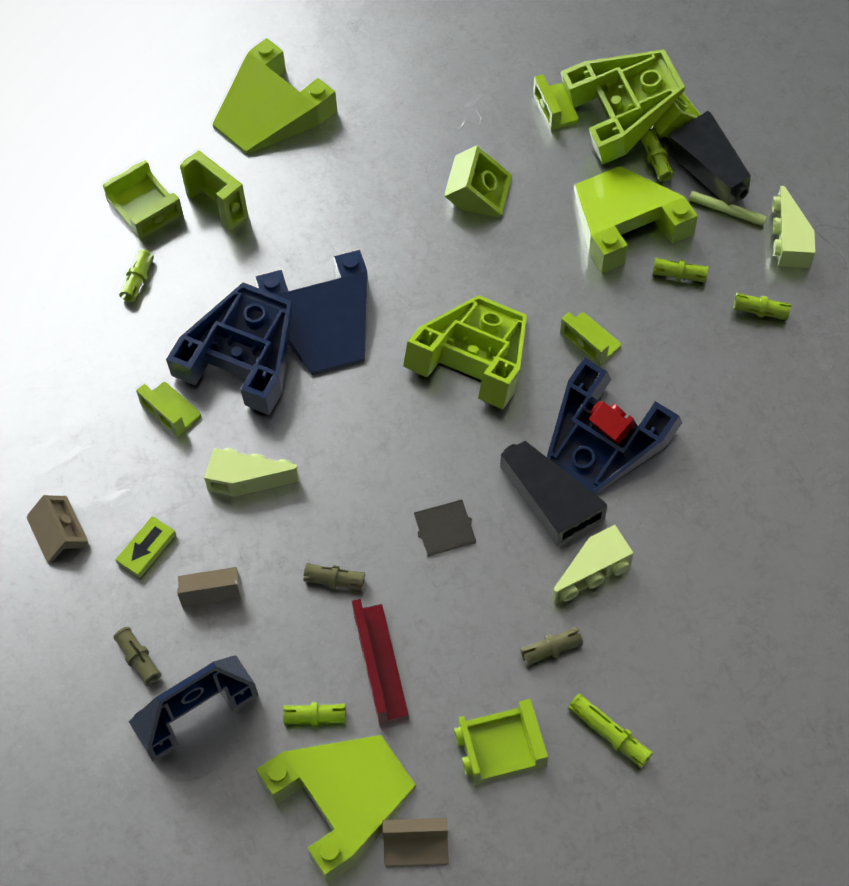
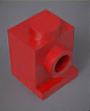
[589,401,637,445]

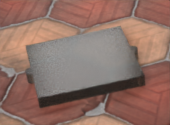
[414,500,476,557]

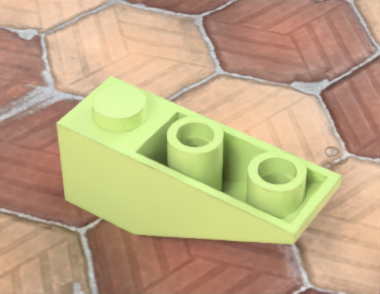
[772,186,815,268]
[204,448,299,497]
[552,525,634,604]

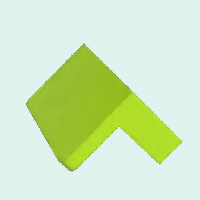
[533,74,579,130]
[560,312,621,366]
[136,382,201,437]

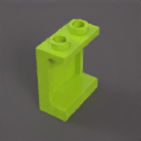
[180,150,248,232]
[102,160,183,240]
[454,698,548,785]

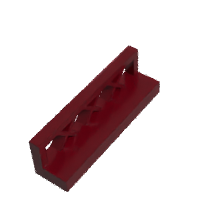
[352,599,409,726]

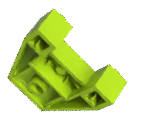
[212,38,337,155]
[561,49,685,165]
[574,166,698,274]
[403,295,527,409]
[256,735,416,884]

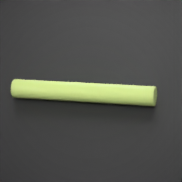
[689,191,767,226]

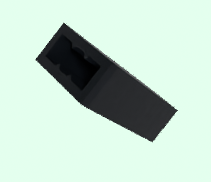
[667,111,751,206]
[500,441,607,546]

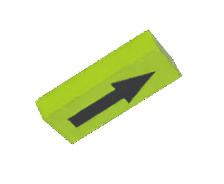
[115,516,176,579]

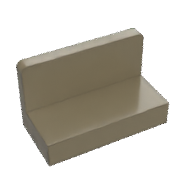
[26,495,88,562]
[177,567,241,608]
[383,818,449,867]

